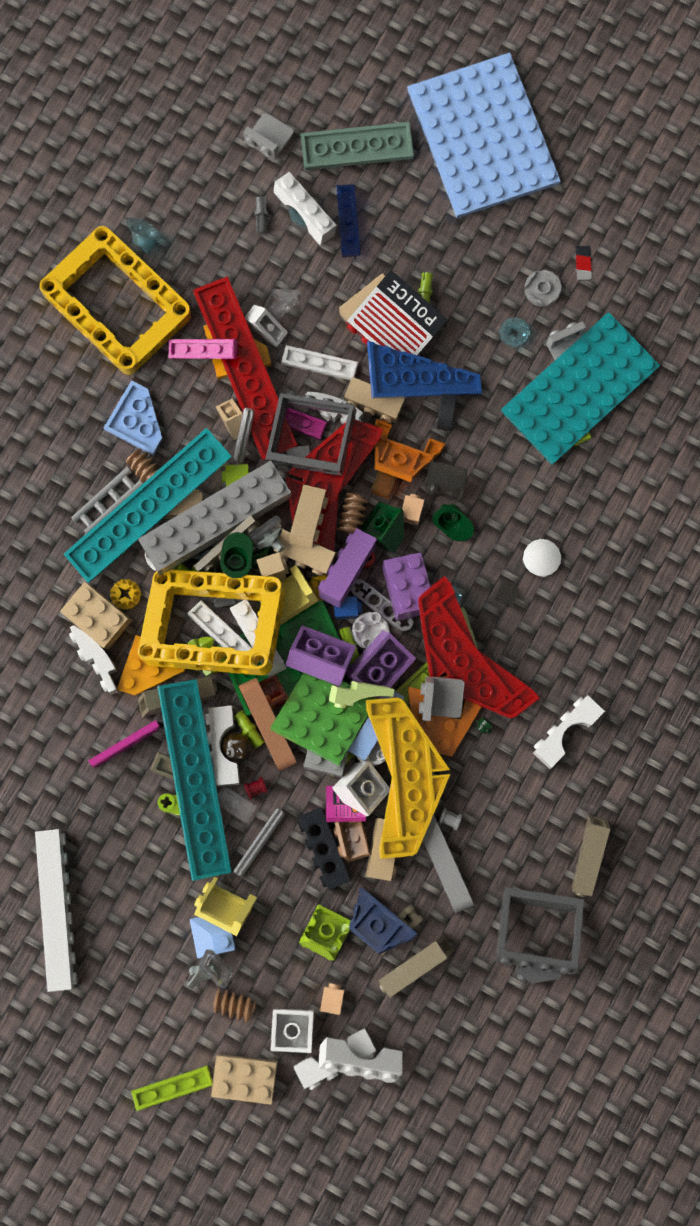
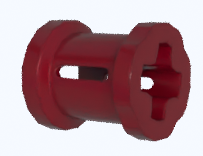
[244,777,268,799]

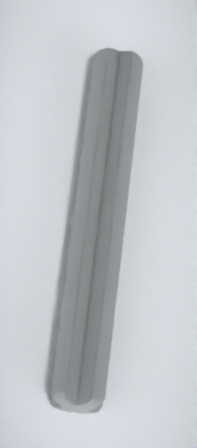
[234,808,285,877]

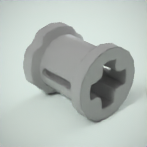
[438,807,462,831]

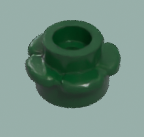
[477,717,494,734]

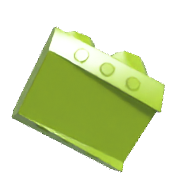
[299,905,351,960]

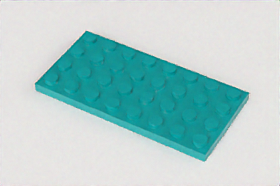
[500,312,660,465]

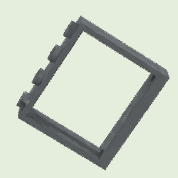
[266,392,357,476]
[495,887,584,975]

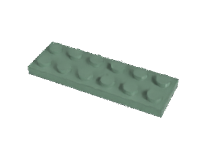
[300,122,413,170]

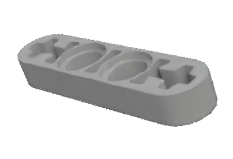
[351,579,413,632]

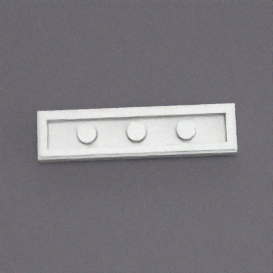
[281,345,358,381]
[187,601,251,651]

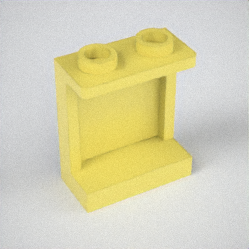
[260,565,319,625]
[194,877,257,936]

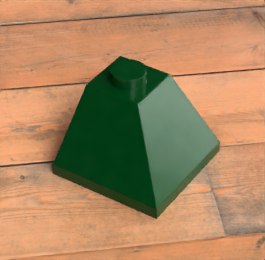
[360,501,404,553]

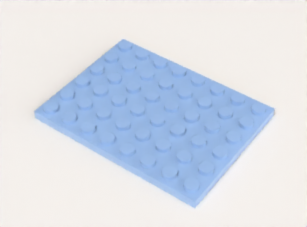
[407,53,560,218]

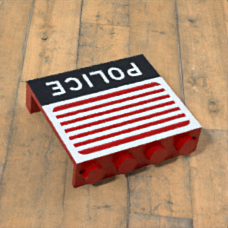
[346,270,447,355]

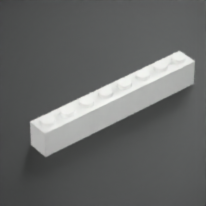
[35,829,77,992]

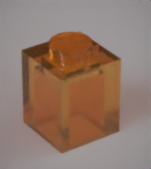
[371,471,397,500]

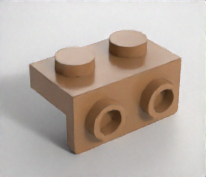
[334,821,371,862]

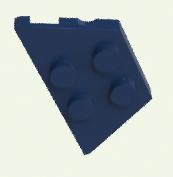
[349,887,418,955]

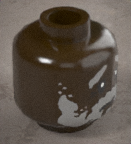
[223,733,252,759]

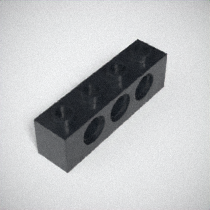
[297,807,350,890]

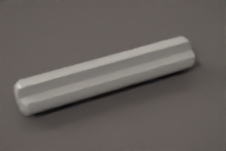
[234,408,255,462]

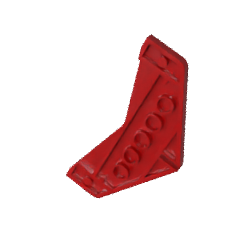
[285,419,383,552]
[418,576,539,718]

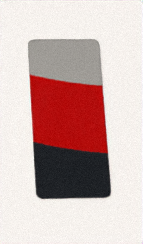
[575,246,592,280]

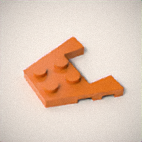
[374,419,445,482]
[408,687,482,757]

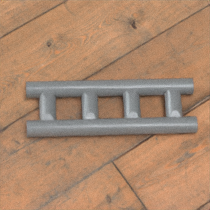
[71,467,143,534]

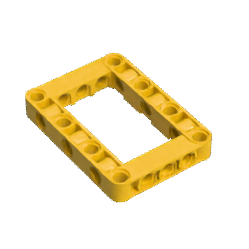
[39,226,191,375]
[138,570,286,675]

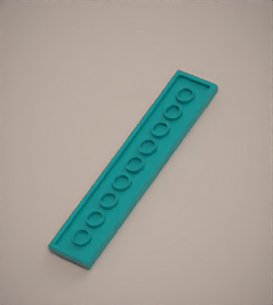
[63,428,232,583]
[157,679,231,881]

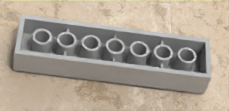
[138,461,291,576]

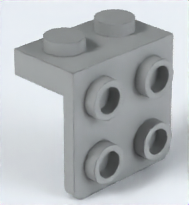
[243,113,294,160]
[546,321,586,360]
[419,676,464,721]

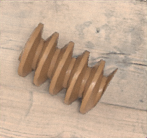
[126,448,159,483]
[337,493,369,534]
[213,987,257,1023]

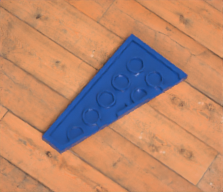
[367,341,482,399]

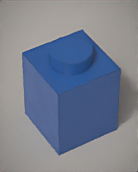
[334,596,362,620]

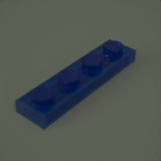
[336,184,360,258]

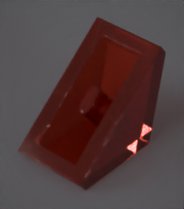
[259,675,288,709]

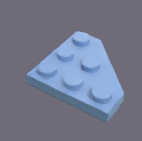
[104,380,163,456]

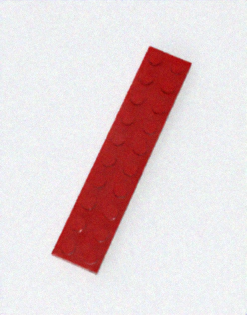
[193,276,298,461]

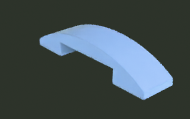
[349,691,404,761]

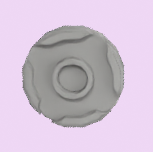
[525,270,562,307]

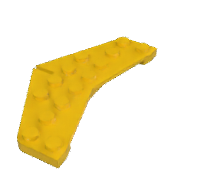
[365,698,450,859]

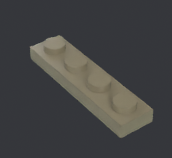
[194,515,260,572]

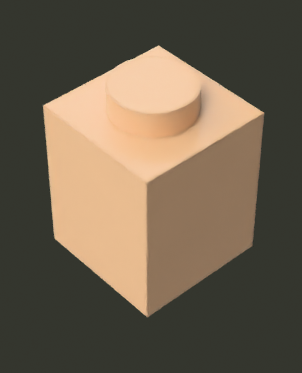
[402,494,424,526]
[320,983,344,1015]

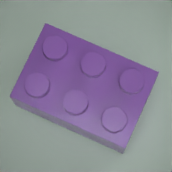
[382,553,430,621]
[285,625,356,686]
[346,630,416,699]

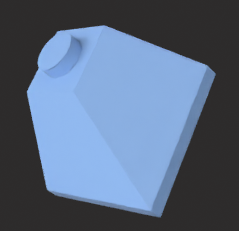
[190,917,236,958]

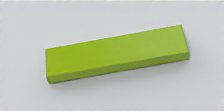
[131,1065,213,1111]

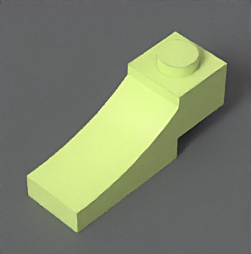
[329,681,394,709]

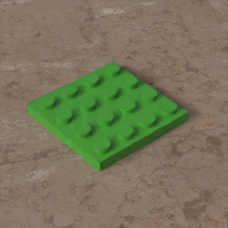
[270,673,376,766]

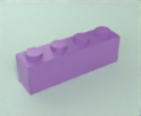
[318,529,377,608]

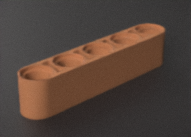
[239,678,297,772]

